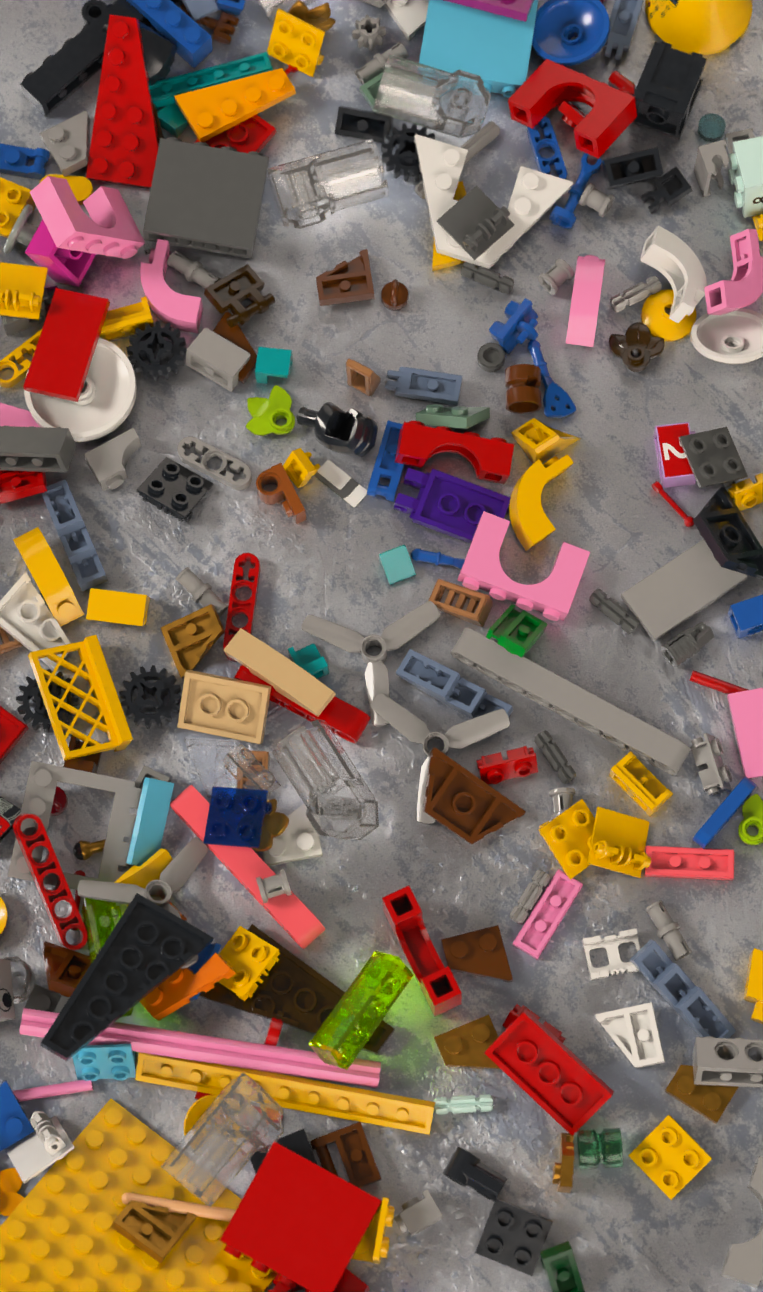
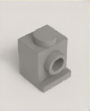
[394,1189,443,1237]

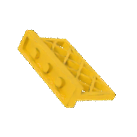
[28,635,133,761]

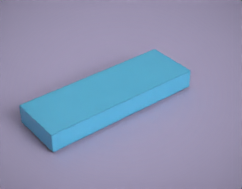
[126,777,174,866]

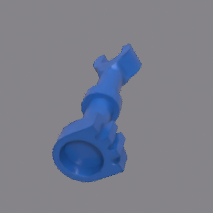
[550,153,602,229]

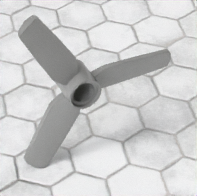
[302,601,440,727]
[370,693,510,824]
[77,837,208,969]

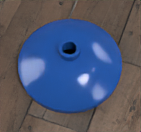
[532,0,610,66]

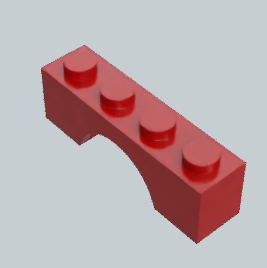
[395,421,514,484]

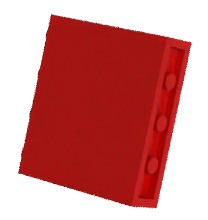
[220,1142,382,1292]

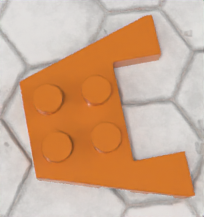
[140,902,236,1021]

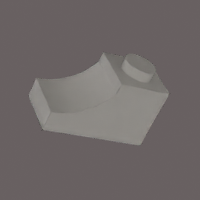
[84,428,142,491]

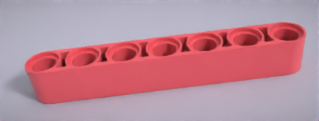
[170,784,326,950]

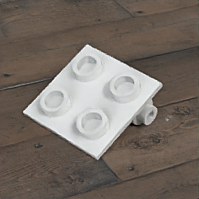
[6,1111,75,1184]

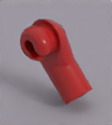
[608,70,636,96]

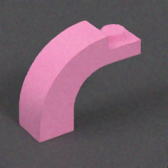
[704,229,763,315]
[140,239,203,334]
[566,255,605,347]

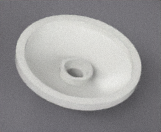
[691,308,763,364]

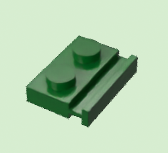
[486,604,548,658]

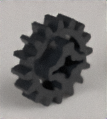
[381,123,435,182]
[126,321,187,382]
[119,665,182,729]
[16,669,80,733]

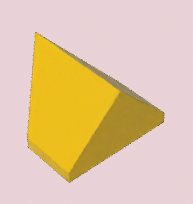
[511,418,581,464]

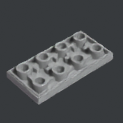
[621,539,748,642]

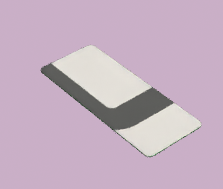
[314,460,367,507]

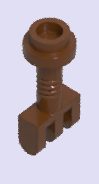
[180,3,240,44]

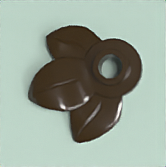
[609,322,664,372]

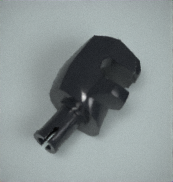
[101,19,177,85]
[297,402,378,457]

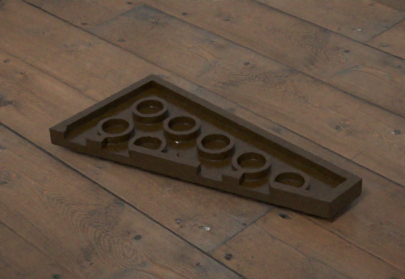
[199,924,395,1054]

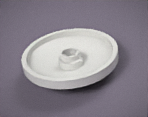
[24,337,137,442]

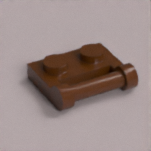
[310,1122,381,1188]

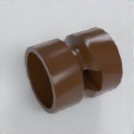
[505,364,542,414]

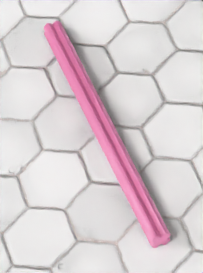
[19,1008,381,1088]

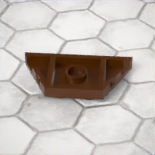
[422,747,526,844]

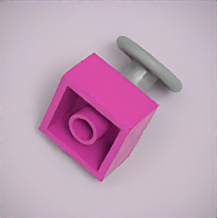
[3,204,96,287]

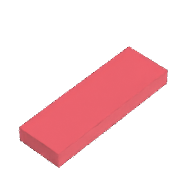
[645,846,734,881]

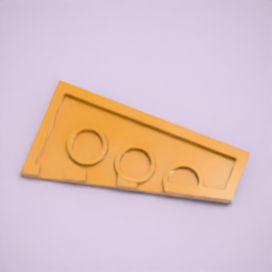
[174,68,296,142]

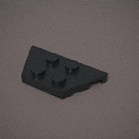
[693,486,763,579]

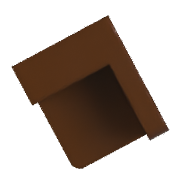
[63,735,102,774]

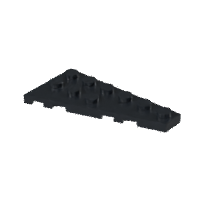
[41,893,214,1061]

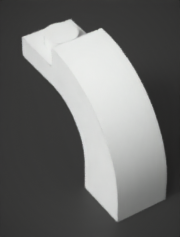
[640,226,707,323]

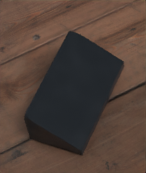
[334,106,394,143]

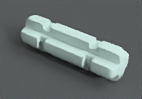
[434,1094,493,1115]

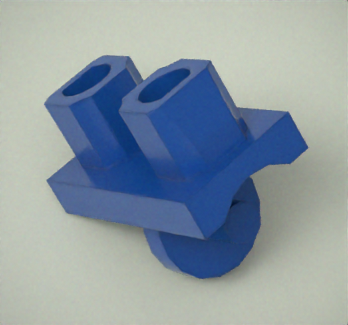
[489,299,538,354]

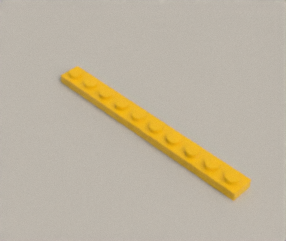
[135,1052,435,1135]

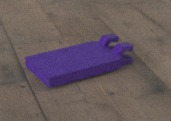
[393,468,511,544]

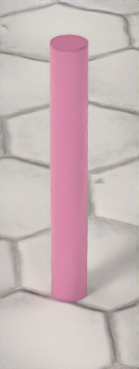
[13,1080,93,1102]

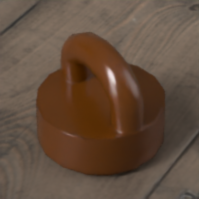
[381,279,409,310]

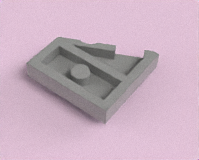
[40,110,90,177]

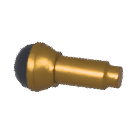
[73,839,106,861]

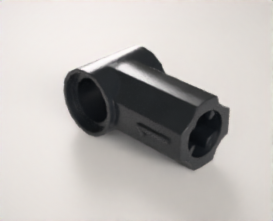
[442,1147,507,1202]

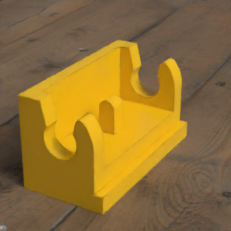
[100,296,154,341]
[86,588,150,627]
[609,751,673,817]

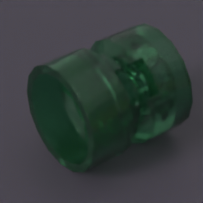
[577,1128,623,1170]

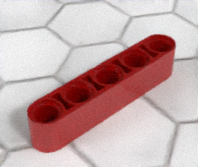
[234,664,371,744]
[13,813,88,950]

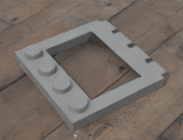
[8,761,142,890]

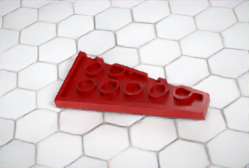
[86,14,159,188]

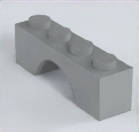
[720,1156,763,1288]

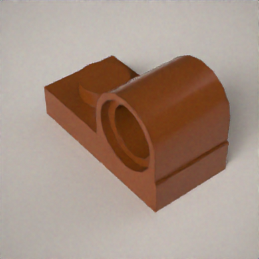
[256,463,307,524]

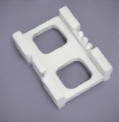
[582,928,640,980]

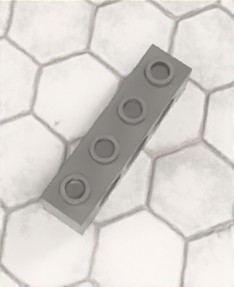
[692,1036,763,1088]

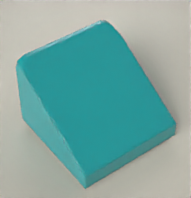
[158,104,189,138]
[379,545,416,585]

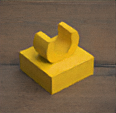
[283,448,320,489]

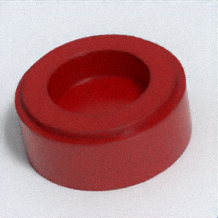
[264,1017,283,1046]

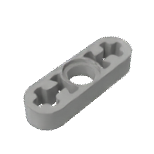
[177,437,252,490]

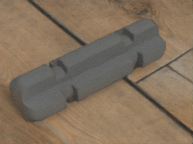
[461,262,514,294]
[589,588,639,634]
[534,730,576,784]

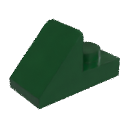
[540,1241,585,1292]

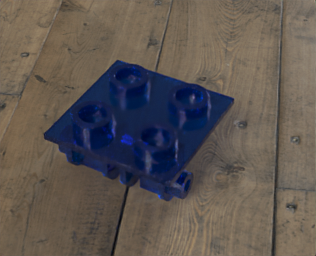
[203,786,272,848]

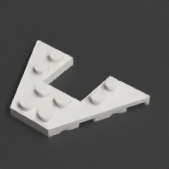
[414,134,573,269]

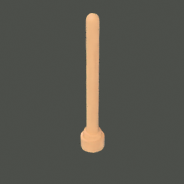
[122,1192,236,1221]

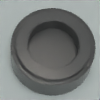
[477,343,505,372]

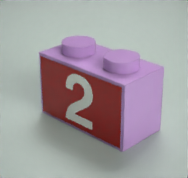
[653,422,696,488]

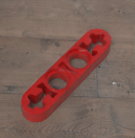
[223,553,260,662]

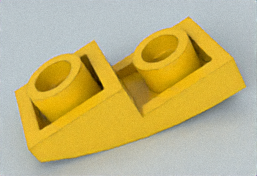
[114,848,173,906]

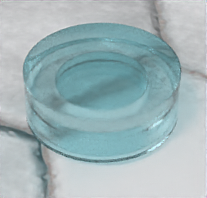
[698,113,726,142]

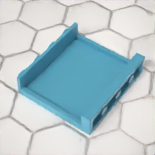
[417,0,538,98]

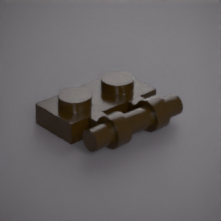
[204,264,275,328]

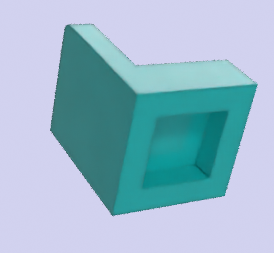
[255,347,293,384]
[288,644,329,679]

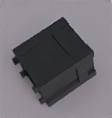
[632,41,707,140]

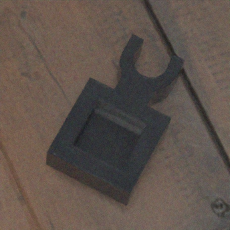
[640,167,692,214]

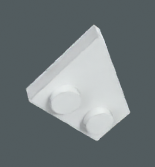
[595,1002,665,1068]

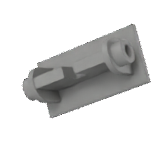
[690,733,732,796]

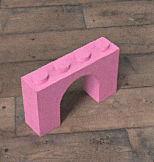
[30,176,145,259]
[457,511,590,621]

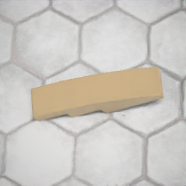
[223,628,336,716]

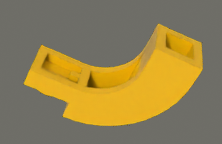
[509,454,574,551]
[13,527,84,627]

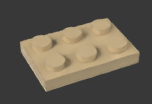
[177,670,272,744]

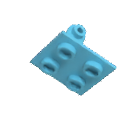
[72,1044,137,1081]

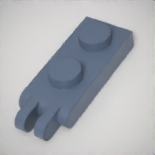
[604,0,644,60]
[385,367,462,405]

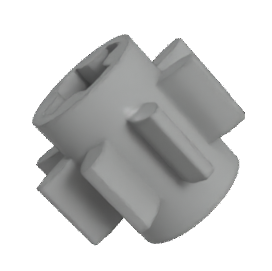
[352,15,386,51]

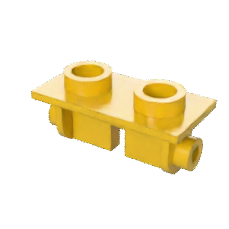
[728,473,763,511]

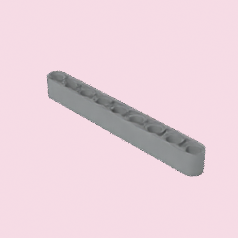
[451,628,690,775]

